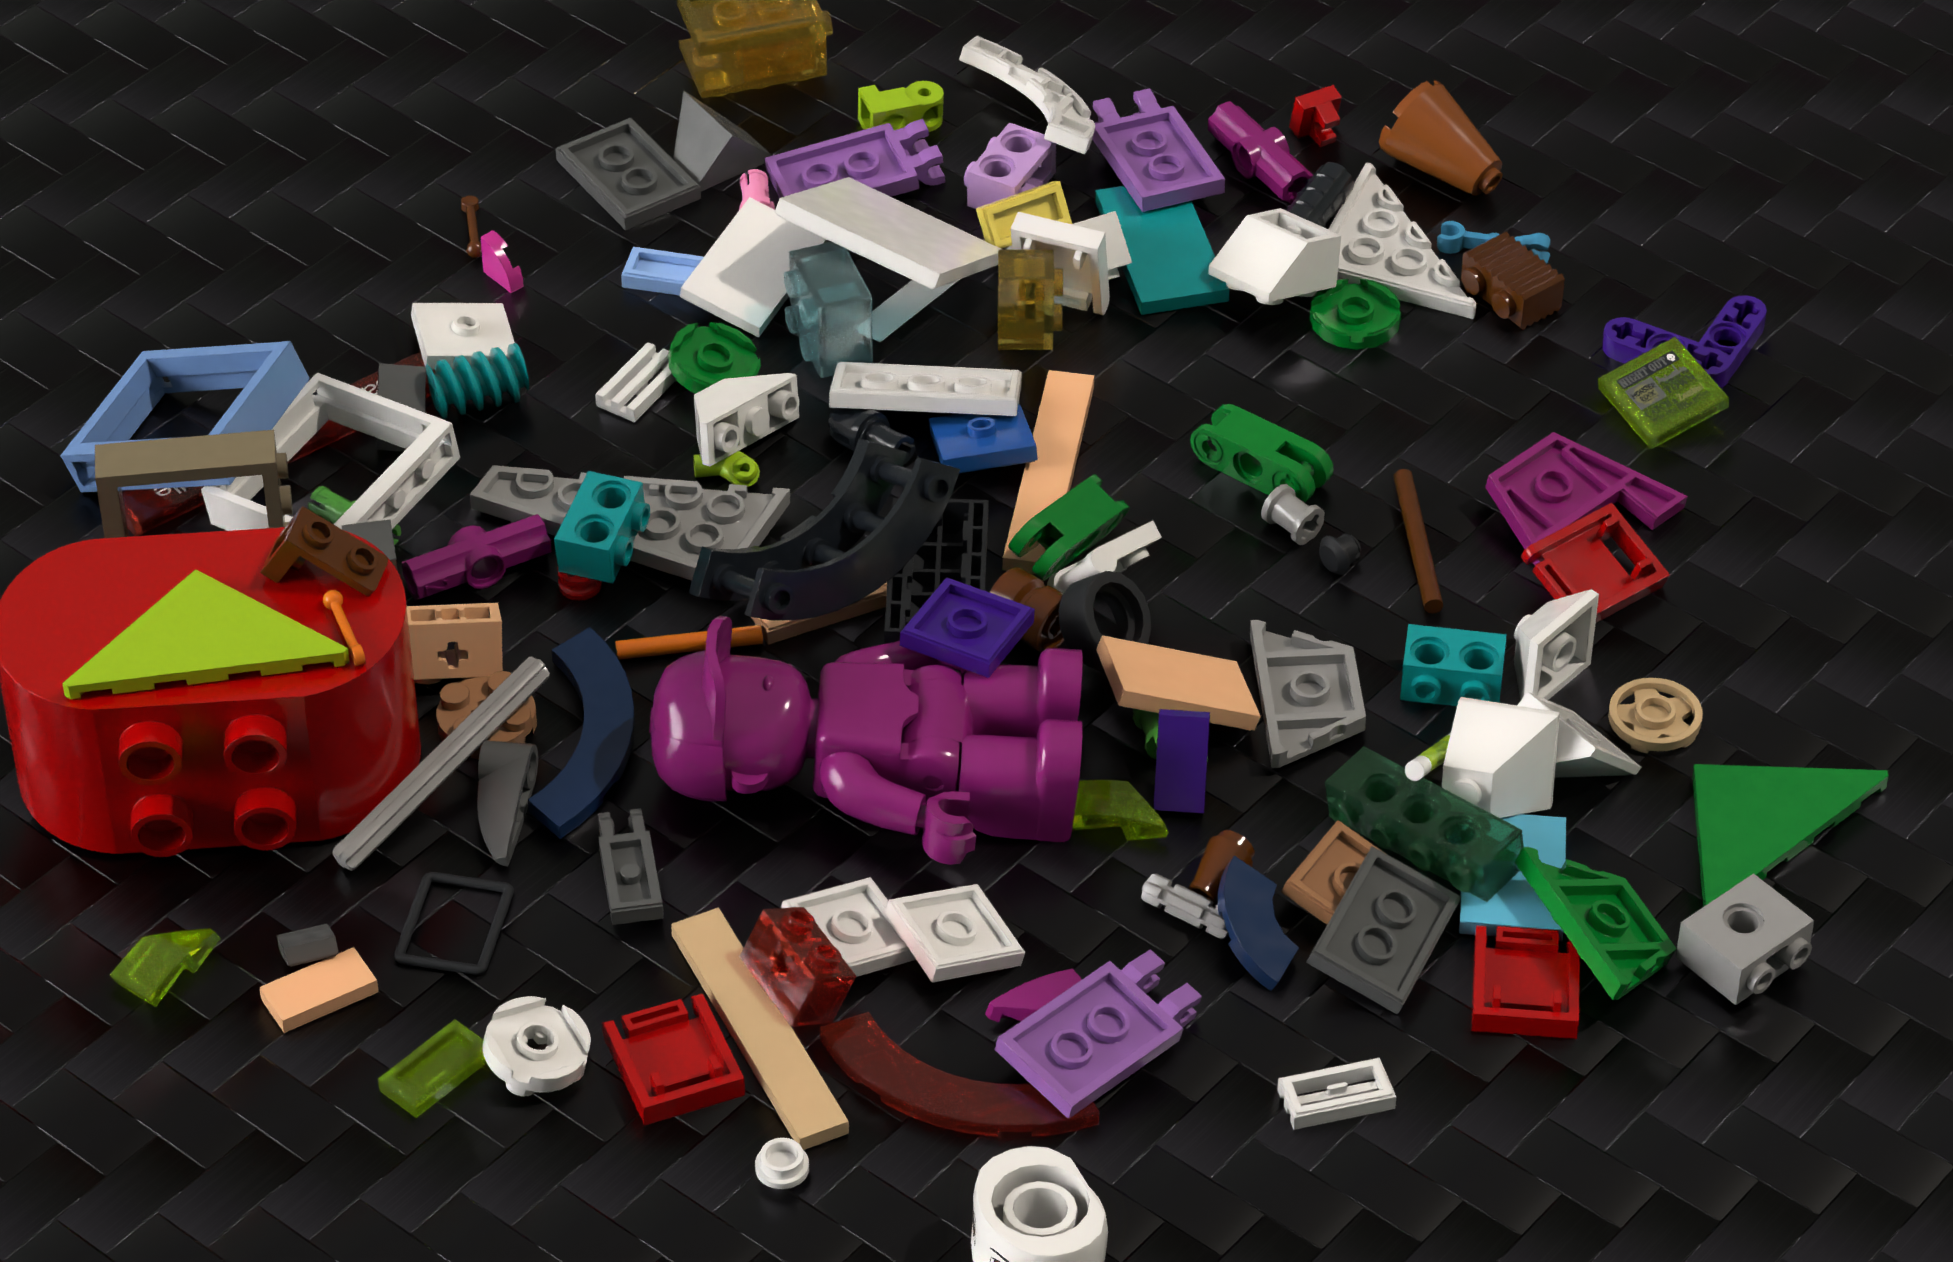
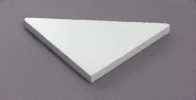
[1328,163,1477,319]

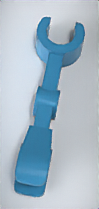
[1437,221,1550,264]

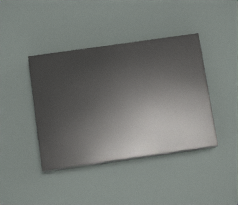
[556,118,701,230]
[1306,846,1461,1014]

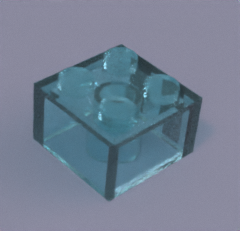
[784,242,873,378]

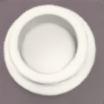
[755,1138,809,1189]

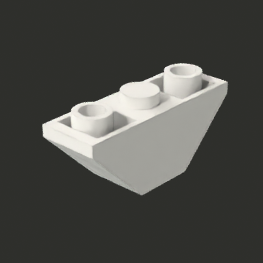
[694,373,799,467]

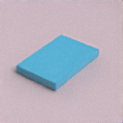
[1459,814,1566,942]

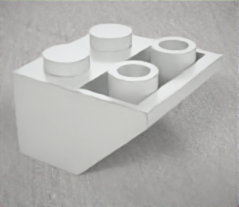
[1208,208,1341,305]

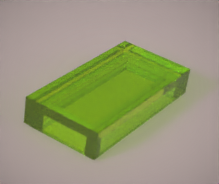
[378,1019,487,1118]

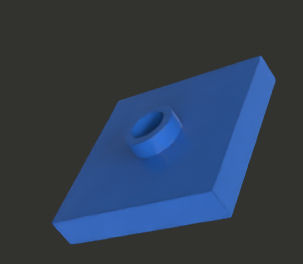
[928,404,1038,473]

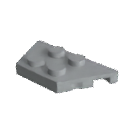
[1250,620,1366,768]

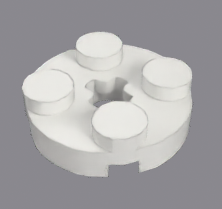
[482,996,591,1097]

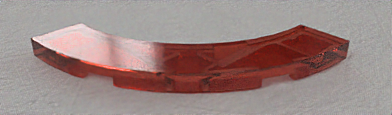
[820,1012,1100,1137]

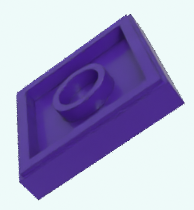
[900,577,1035,678]

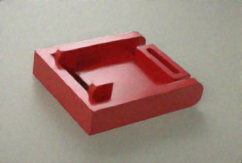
[1521,502,1670,623]
[1471,925,1580,1039]
[602,993,745,1126]

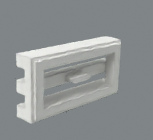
[595,342,676,422]
[1277,1058,1396,1130]

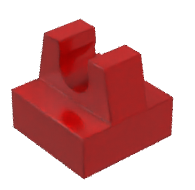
[1289,85,1342,147]

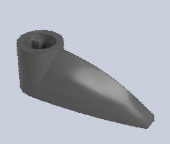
[477,740,538,867]

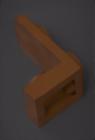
[260,506,388,596]

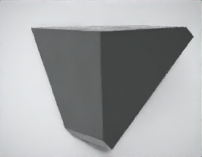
[673,91,771,191]

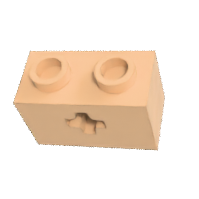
[407,603,503,684]

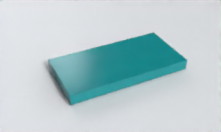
[1095,186,1229,315]

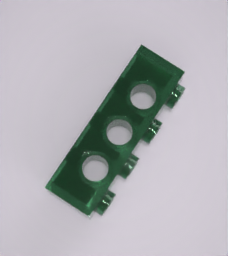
[1325,746,1524,902]

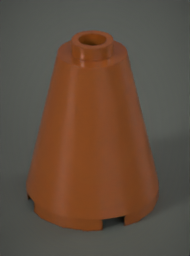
[1379,80,1503,196]

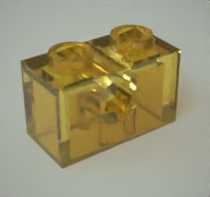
[998,250,1063,350]

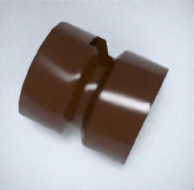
[990,567,1064,653]

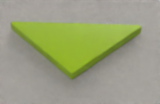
[62,569,350,699]

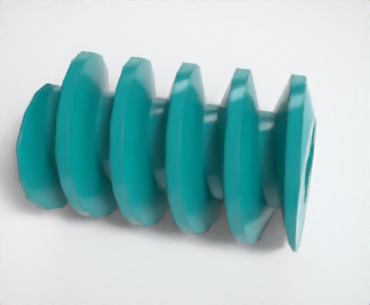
[426,343,529,419]

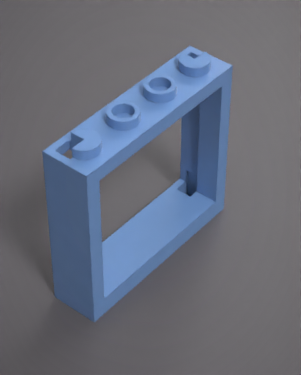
[60,341,310,492]

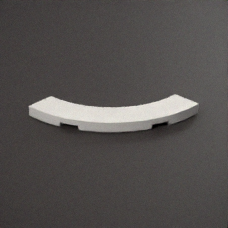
[959,36,1095,154]

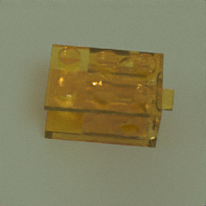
[677,0,833,98]

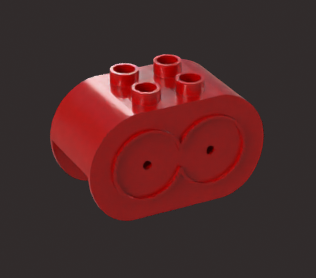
[0,527,421,857]

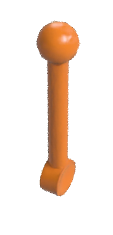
[323,590,366,667]

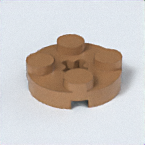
[436,671,537,759]

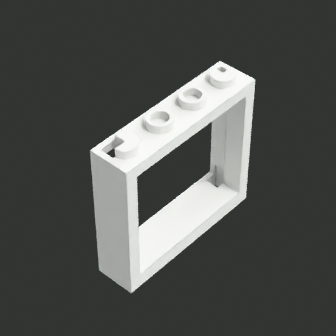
[201,373,460,531]

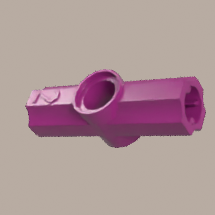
[1208,101,1313,205]
[401,514,552,601]

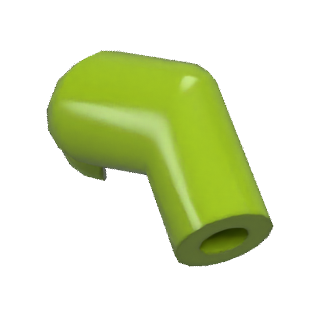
[693,451,760,487]

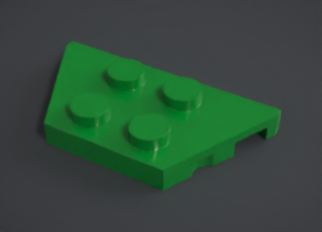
[1514,847,1677,1000]

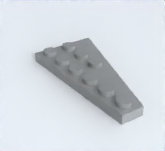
[470,465,790,581]

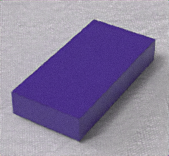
[1154,709,1210,813]

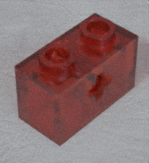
[739,907,856,1026]

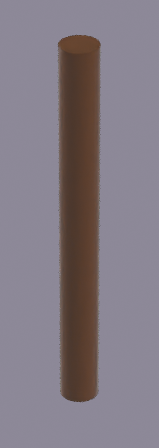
[1394,469,1443,613]

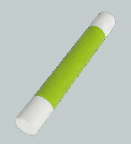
[1405,733,1451,781]

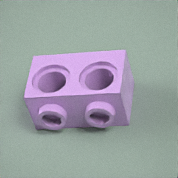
[964,123,1056,209]

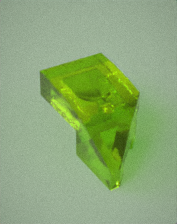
[1073,780,1168,841]
[110,929,221,1007]

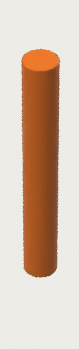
[615,625,763,660]

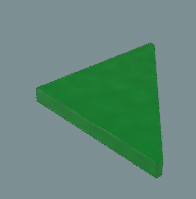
[1692,764,1889,907]

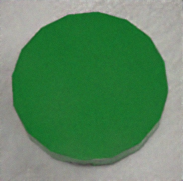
[1309,279,1401,350]
[668,322,761,394]

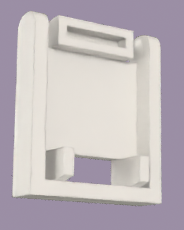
[1011,212,1110,315]

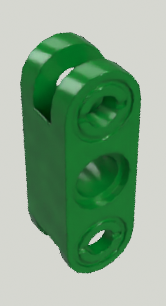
[1190,404,1334,503]
[1008,474,1130,581]

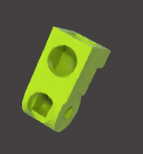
[858,81,944,132]

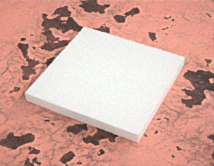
[774,177,1004,289]

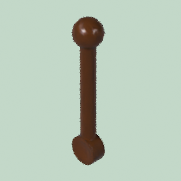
[461,195,482,258]

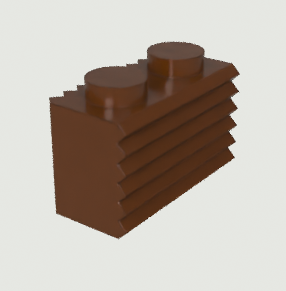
[1461,231,1565,330]

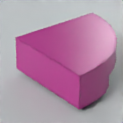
[481,230,524,293]

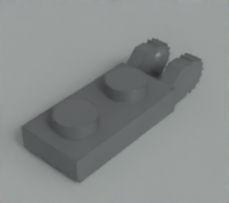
[598,808,664,925]

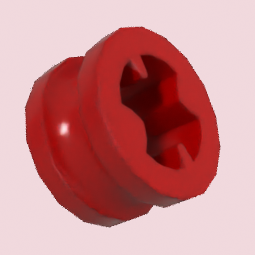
[557,567,602,601]

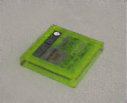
[1598,337,1729,449]

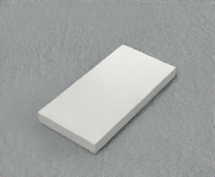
[829,362,1022,416]

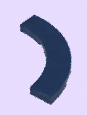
[528,627,635,839]

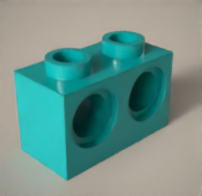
[554,471,650,584]
[1400,624,1507,706]

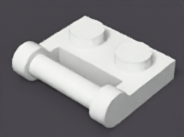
[1047,521,1162,593]

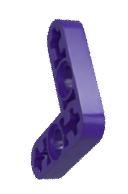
[1602,295,1767,392]

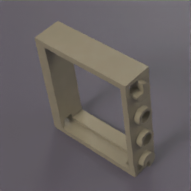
[95,430,293,538]

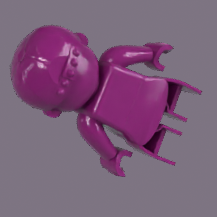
[649,616,1083,865]

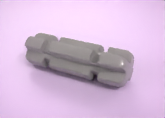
[1141,874,1229,939]

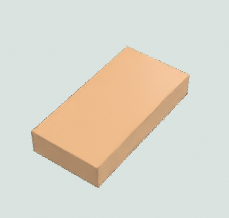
[259,947,378,1033]

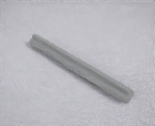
[332,656,550,871]

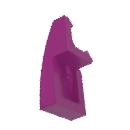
[985,969,1082,1022]

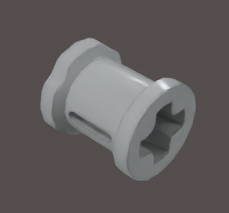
[1261,484,1325,545]

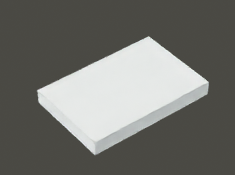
[680,197,827,338]

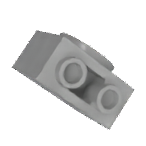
[1676,873,1814,1005]

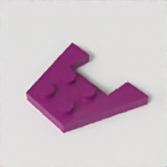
[1485,432,1688,565]

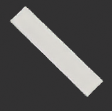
[853,279,960,342]

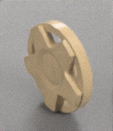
[1608,678,1703,753]

